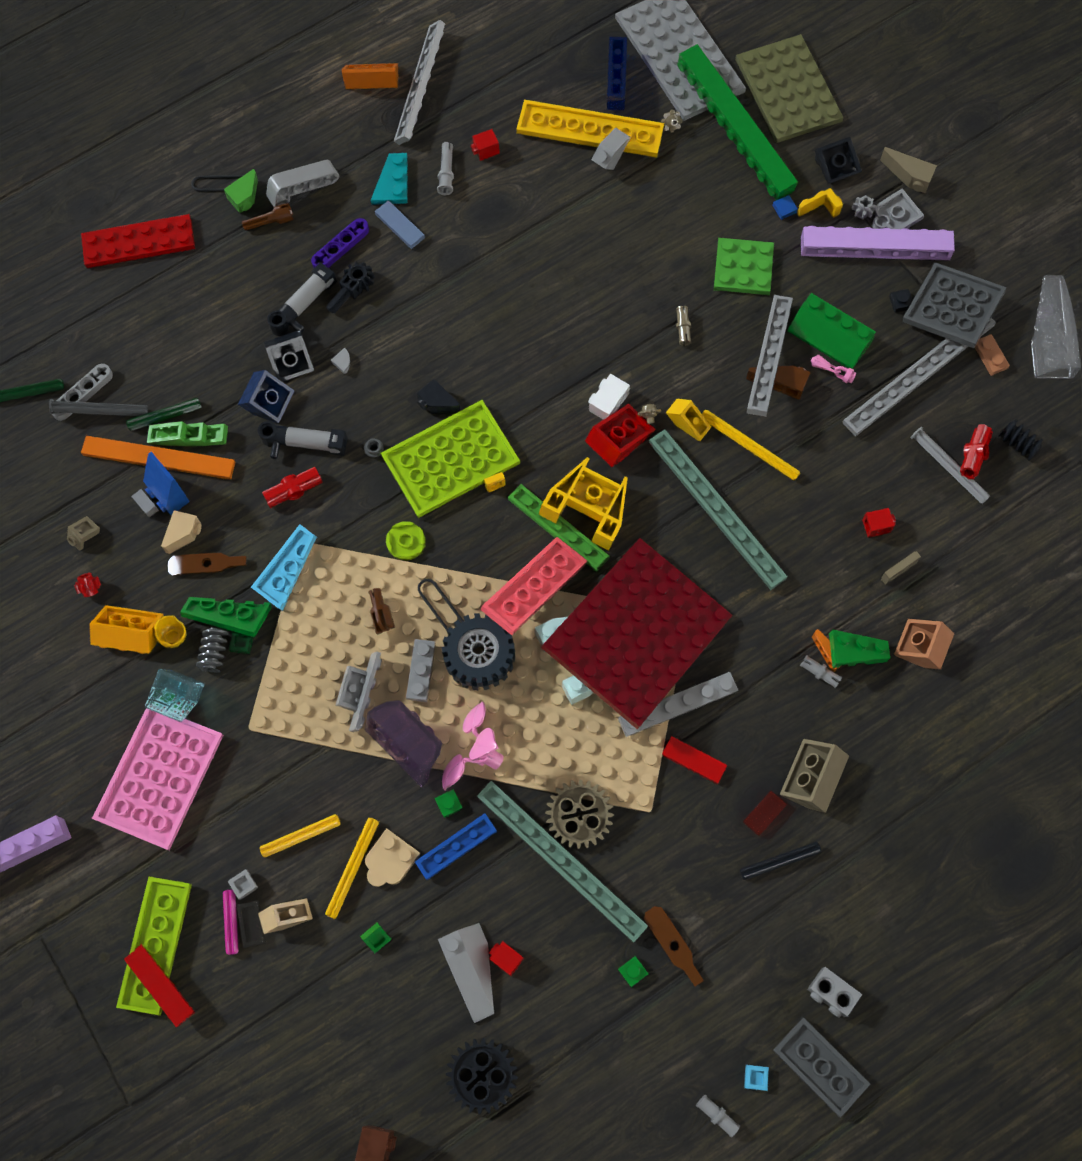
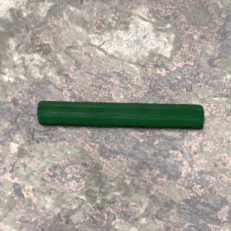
[0,379,64,402]
[126,398,201,431]

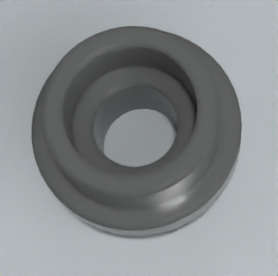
[364,439,384,458]

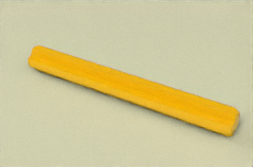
[325,818,379,919]

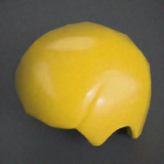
[154,616,187,648]

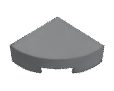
[331,348,350,374]

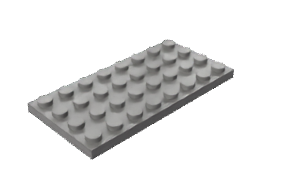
[615,0,746,121]

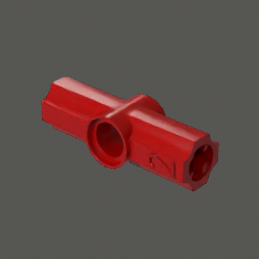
[960,424,993,479]
[262,467,323,508]

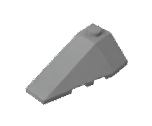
[438,923,494,1023]

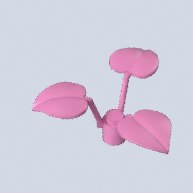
[442,702,504,791]

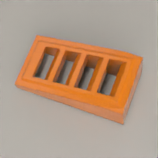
[812,629,842,672]

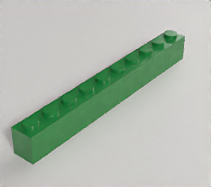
[677,44,798,201]

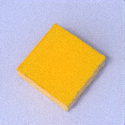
[484,472,506,492]

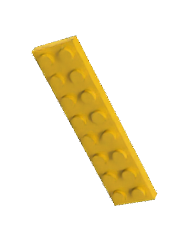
[517,100,664,158]

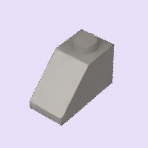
[591,128,631,170]

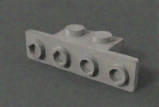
[336,652,382,732]

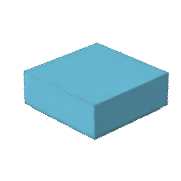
[744,1065,769,1091]

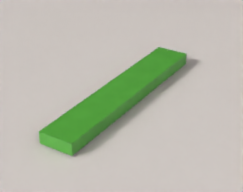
[508,484,610,572]

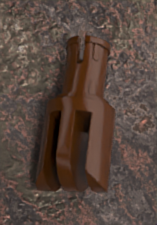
[368,588,395,635]

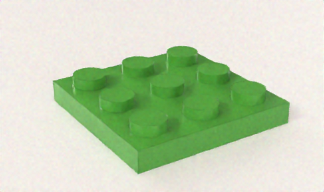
[714,238,774,295]

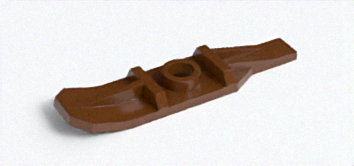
[168,553,247,576]
[644,906,704,986]

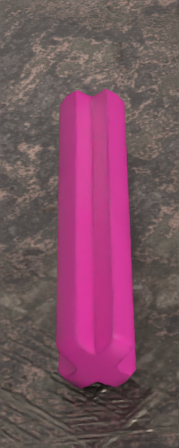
[223,890,239,955]

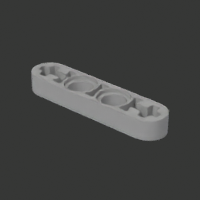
[52,364,113,421]

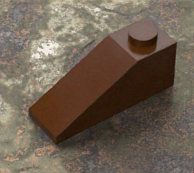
[746,365,810,400]

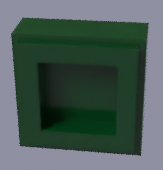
[229,631,254,655]

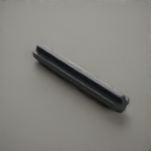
[740,842,821,880]

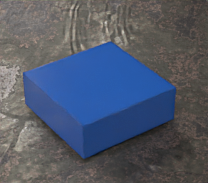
[772,195,798,220]

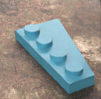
[251,524,317,611]

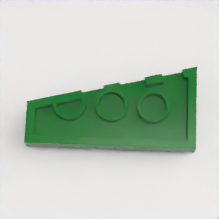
[180,597,272,637]

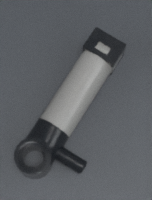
[267,262,337,336]
[258,421,348,459]

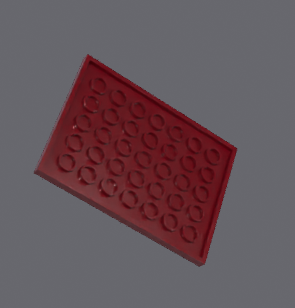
[541,538,732,729]

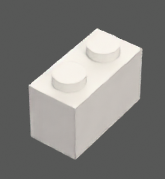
[588,374,630,420]

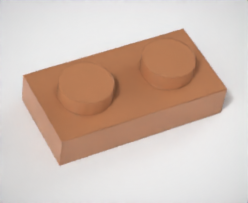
[975,334,1010,376]

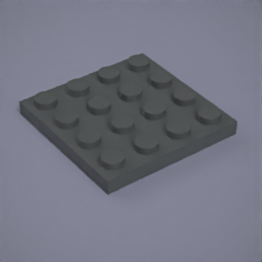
[903,263,1006,348]

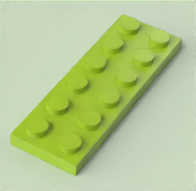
[116,877,192,1015]

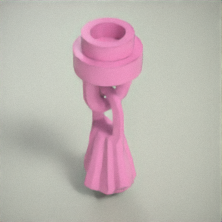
[811,355,857,384]

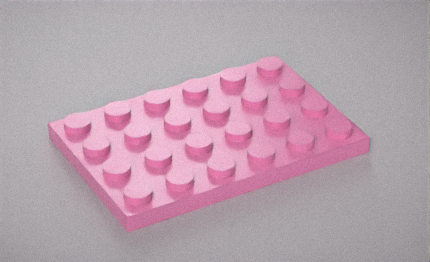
[92,704,224,850]

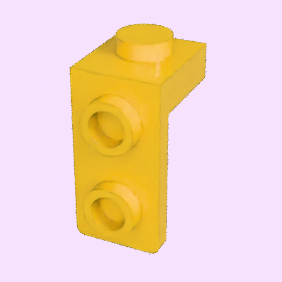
[797,188,843,218]

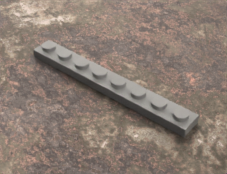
[394,20,445,145]
[747,295,793,417]

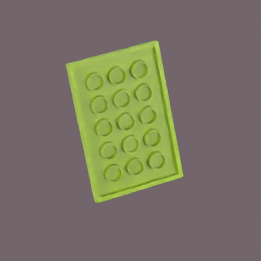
[381,400,520,518]

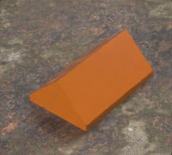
[342,63,398,89]

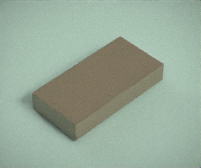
[881,551,921,585]

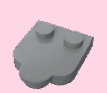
[872,188,924,229]

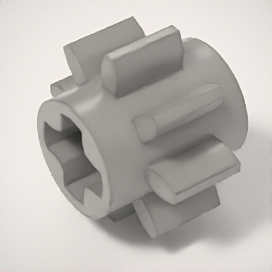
[852,195,876,220]

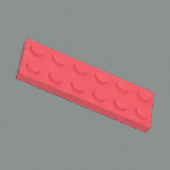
[481,537,587,635]

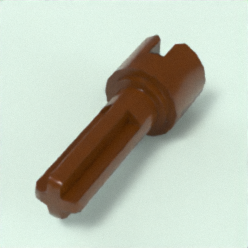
[242,202,294,230]

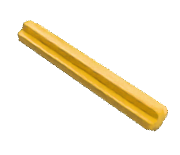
[260,814,340,857]

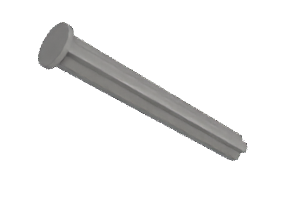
[910,427,990,503]

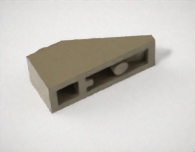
[880,147,937,193]

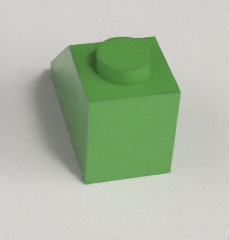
[224,169,258,213]

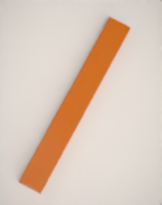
[81,436,236,480]

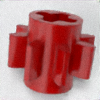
[74,573,101,597]

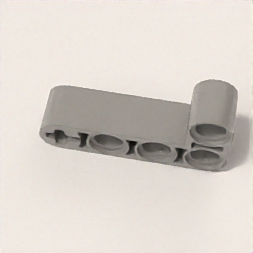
[266,160,339,207]

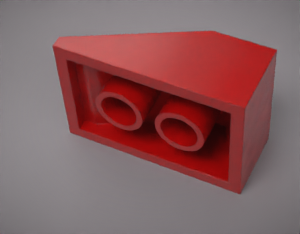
[585,404,656,467]

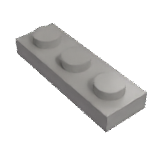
[406,639,436,702]

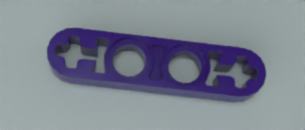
[311,218,369,268]

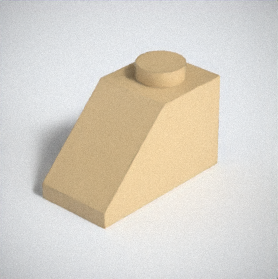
[161,511,201,554]
[258,898,313,934]

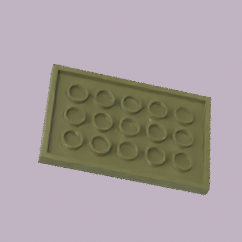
[735,34,843,143]

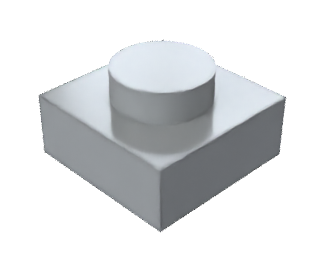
[228,869,258,900]

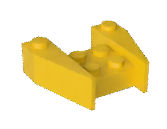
[538,457,628,551]

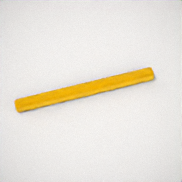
[702,410,800,480]

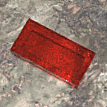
[743,791,787,836]

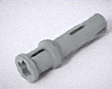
[437,142,454,195]

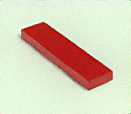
[124,944,195,1027]

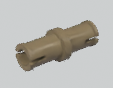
[676,306,691,346]

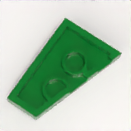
[829,630,890,668]

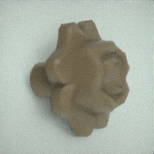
[661,109,683,132]
[638,404,661,424]

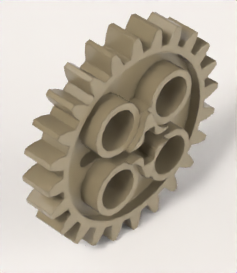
[545,779,614,849]

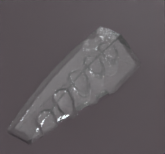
[1031,275,1081,378]

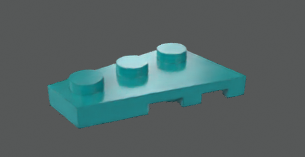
[371,153,408,205]

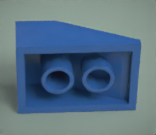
[143,452,190,516]

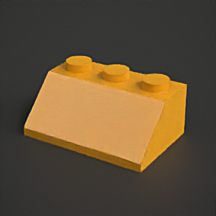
[90,605,163,654]

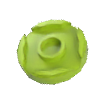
[386,522,425,560]

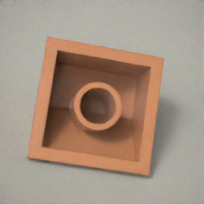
[894,619,954,670]

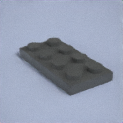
[773,1017,870,1118]

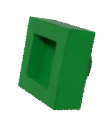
[435,789,463,818]
[360,922,392,954]
[618,956,648,987]

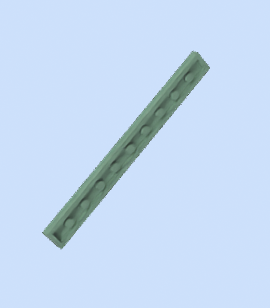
[649,429,787,590]
[477,781,648,943]

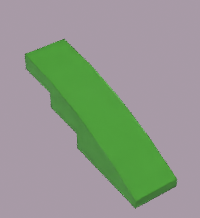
[147,421,228,446]

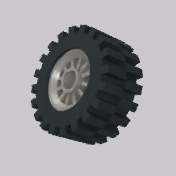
[442,613,515,691]

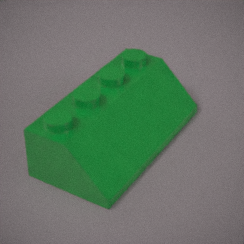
[788,293,876,369]

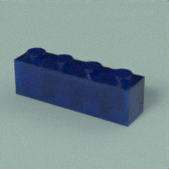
[607,37,627,110]

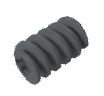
[196,628,229,673]

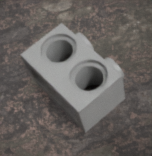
[807,967,862,1018]

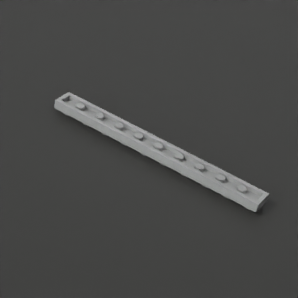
[843,318,996,437]

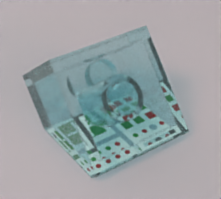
[145,669,205,722]

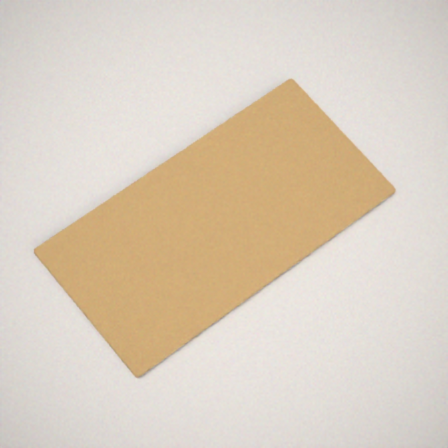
[249,544,675,812]

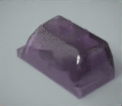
[365,700,442,787]

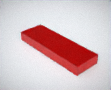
[662,736,727,785]

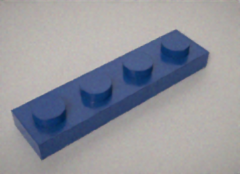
[415,813,497,880]

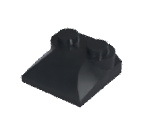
[815,137,862,184]

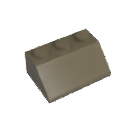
[780,739,849,813]

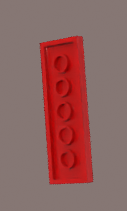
[81,214,195,268]

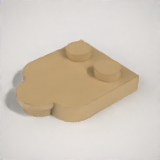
[365,828,421,887]

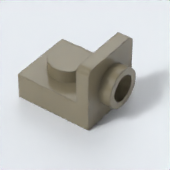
[67,516,100,551]

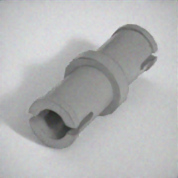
[800,655,842,688]
[696,1095,740,1137]

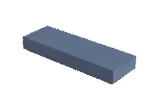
[375,201,425,249]

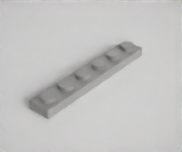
[618,672,738,737]

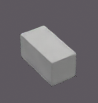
[131,489,158,517]

